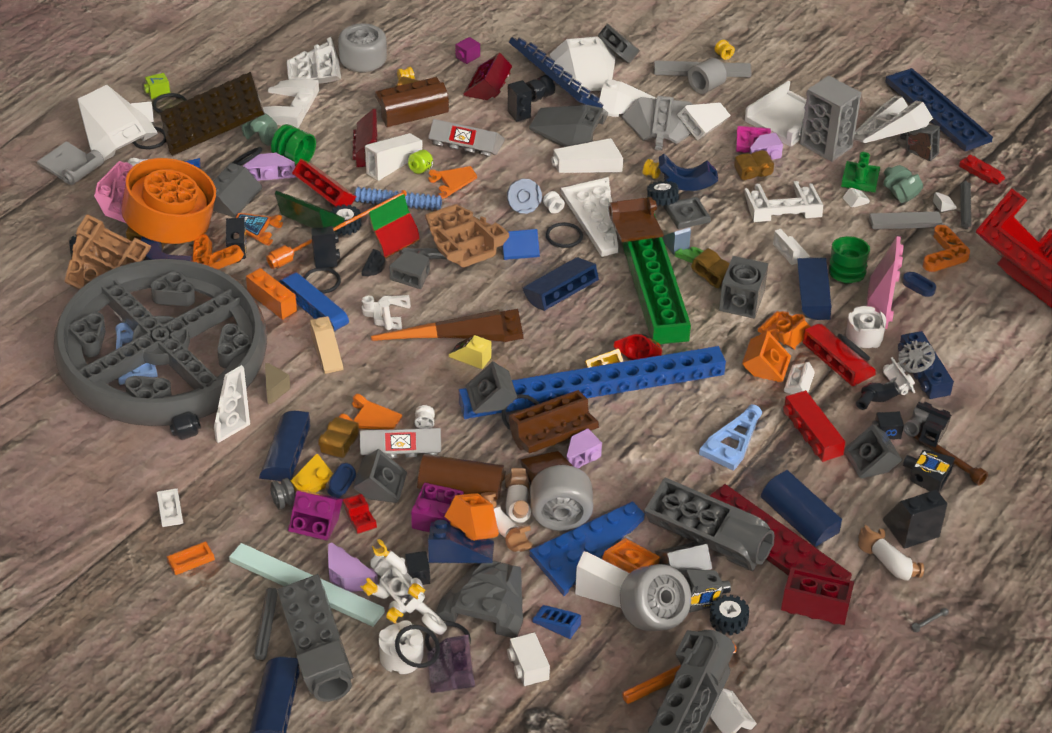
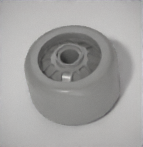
[338,23,387,72]
[530,465,593,531]
[620,564,691,631]

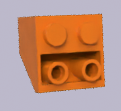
[444,493,499,541]

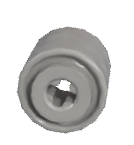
[688,58,727,94]

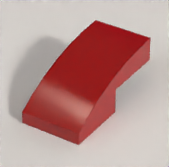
[343,494,377,534]

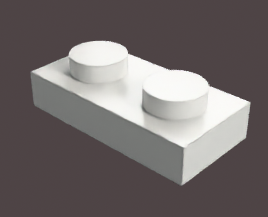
[157,489,183,527]

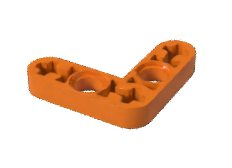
[923,225,970,272]
[193,234,244,269]

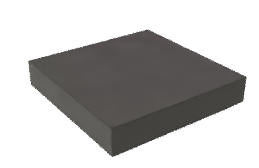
[665,197,711,229]

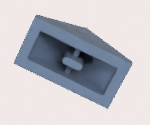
[662,228,691,255]

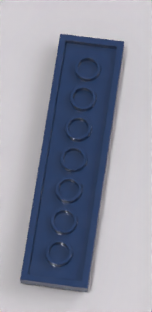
[509,37,604,108]
[885,68,993,151]

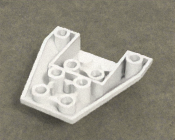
[550,37,616,91]
[77,85,158,161]

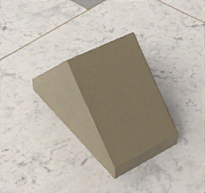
[265,363,290,404]

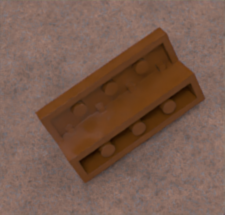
[375,77,449,127]
[509,390,599,454]
[417,454,506,500]

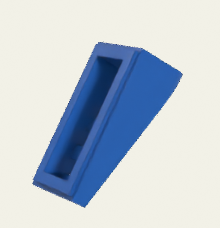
[532,605,581,639]

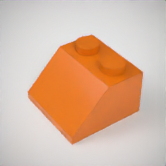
[742,331,791,382]

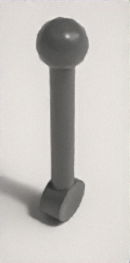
[911,608,949,632]

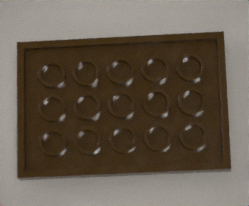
[160,72,265,156]

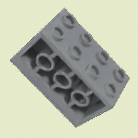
[800,76,861,162]

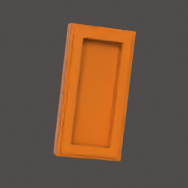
[167,541,215,575]

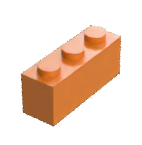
[246,268,297,320]

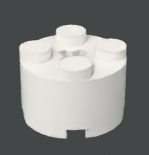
[846,306,886,348]
[379,620,424,674]

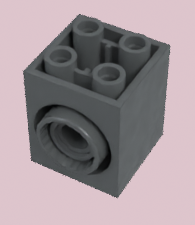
[719,256,769,319]

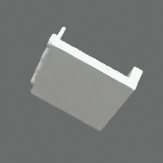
[745,81,806,147]

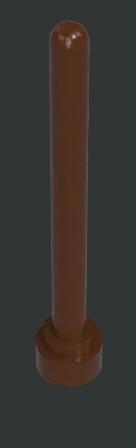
[912,432,988,486]

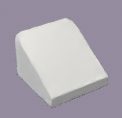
[843,188,870,207]
[933,192,956,212]

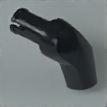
[856,381,900,410]

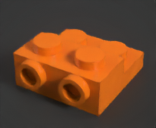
[602,538,660,573]

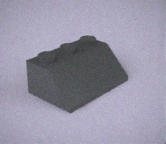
[213,163,262,218]

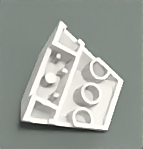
[287,37,341,84]

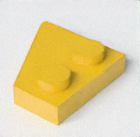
[291,454,333,493]

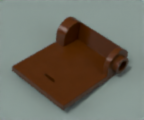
[608,197,664,242]

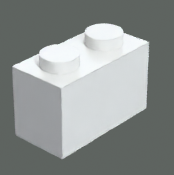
[507,632,550,686]

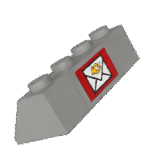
[429,119,505,157]
[360,428,441,458]

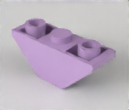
[243,153,296,181]
[328,542,378,592]

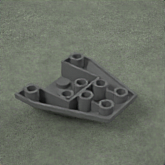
[529,105,608,147]

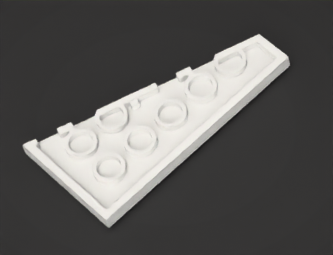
[561,177,618,257]

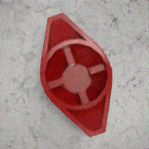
[614,334,662,360]

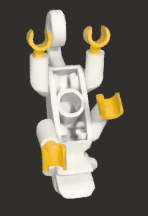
[360,539,447,635]

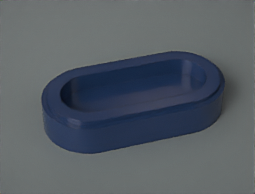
[902,272,936,297]
[326,463,356,498]

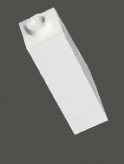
[365,133,422,181]
[551,138,623,173]
[575,551,630,608]

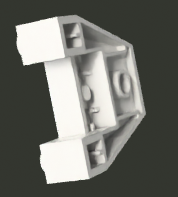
[854,95,933,143]

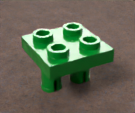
[841,152,880,192]

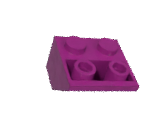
[411,483,464,532]
[288,490,343,540]

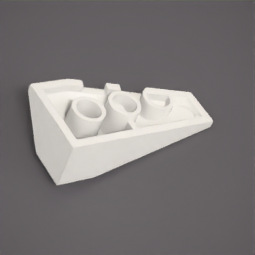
[600,79,657,117]
[214,365,250,443]

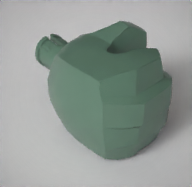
[241,113,278,146]
[883,165,923,203]

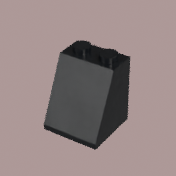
[883,489,948,549]

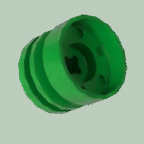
[271,124,316,166]
[828,236,870,283]

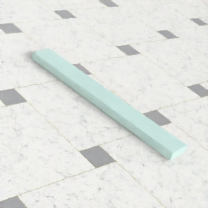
[229,543,385,627]

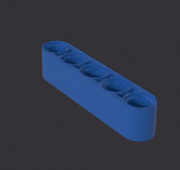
[279,272,349,332]

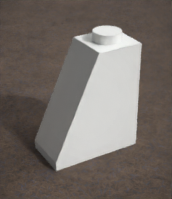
[677,103,731,141]

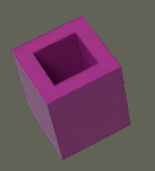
[455,37,480,64]

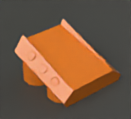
[758,311,811,350]

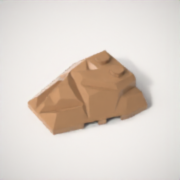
[425,204,509,268]
[65,214,151,290]

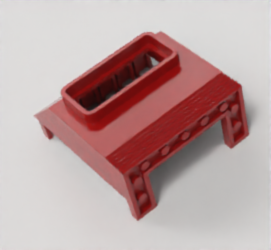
[976,188,1052,308]

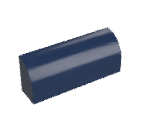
[522,257,599,311]
[797,258,832,320]
[259,411,310,482]
[761,470,842,547]
[249,657,300,733]

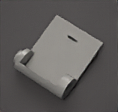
[37,141,104,185]

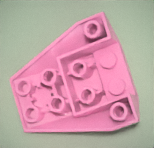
[94,161,133,223]
[867,236,903,329]

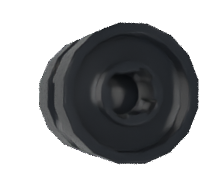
[526,75,555,102]

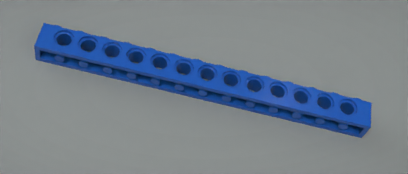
[459,346,726,419]

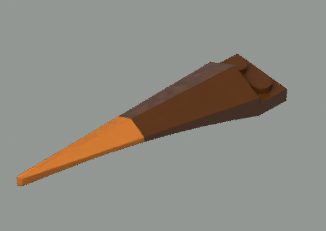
[371,309,524,342]

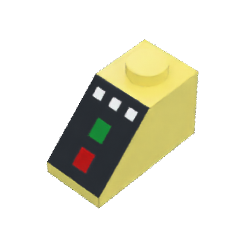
[449,335,491,369]

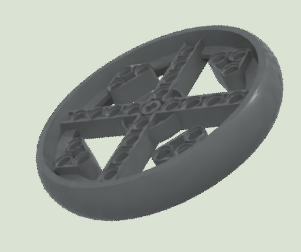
[53,259,267,426]

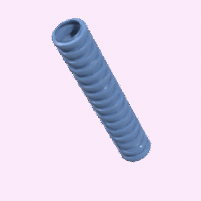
[355,187,442,210]

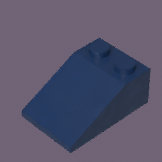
[428,520,494,563]

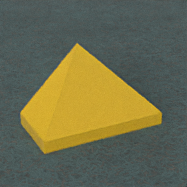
[585,349,623,368]

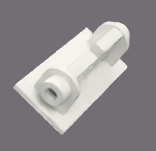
[883,357,915,395]

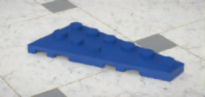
[529,501,645,596]

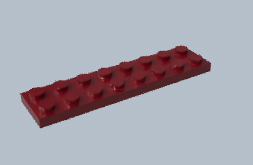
[709,484,852,580]

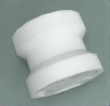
[543,191,565,213]
[415,405,435,429]

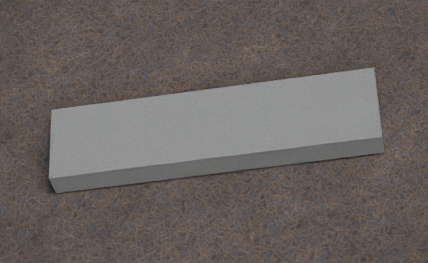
[869,211,943,229]

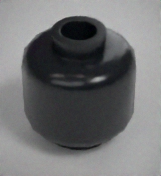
[170,411,201,440]

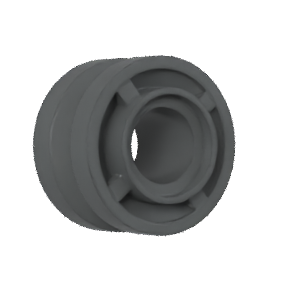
[270,478,296,510]

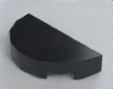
[362,249,386,276]

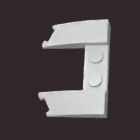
[263,79,319,128]
[744,181,823,222]

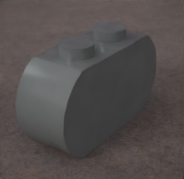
[597,23,640,63]

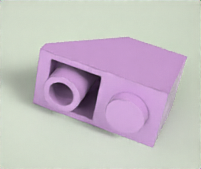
[750,133,783,159]
[567,429,602,468]

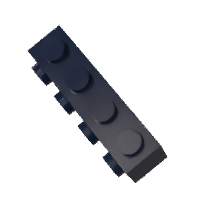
[898,331,954,399]

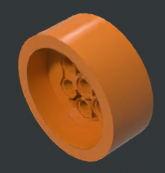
[121,158,216,244]

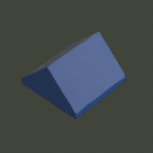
[501,229,540,260]

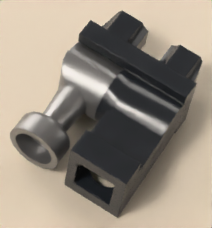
[903,402,952,448]

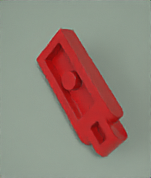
[959,154,1005,185]

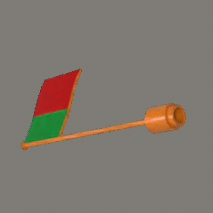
[266,190,420,269]

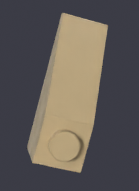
[310,316,343,374]

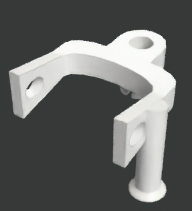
[362,295,411,330]

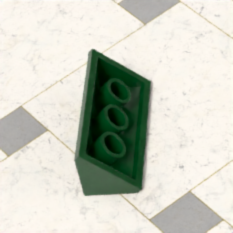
[275,191,345,228]

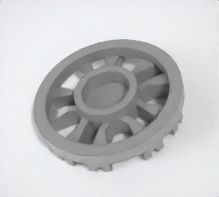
[898,340,935,373]

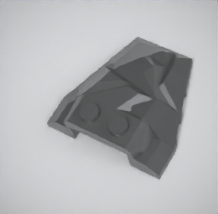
[435,561,523,638]

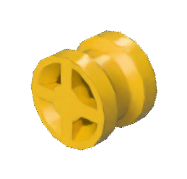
[714,40,735,60]
[397,66,415,80]
[642,159,661,179]

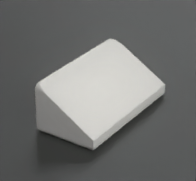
[784,362,814,394]

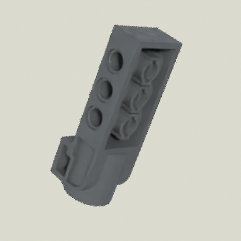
[644,477,775,571]
[277,574,354,702]
[648,630,735,733]

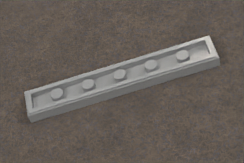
[654,61,751,77]

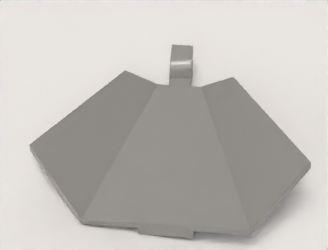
[622,96,693,150]

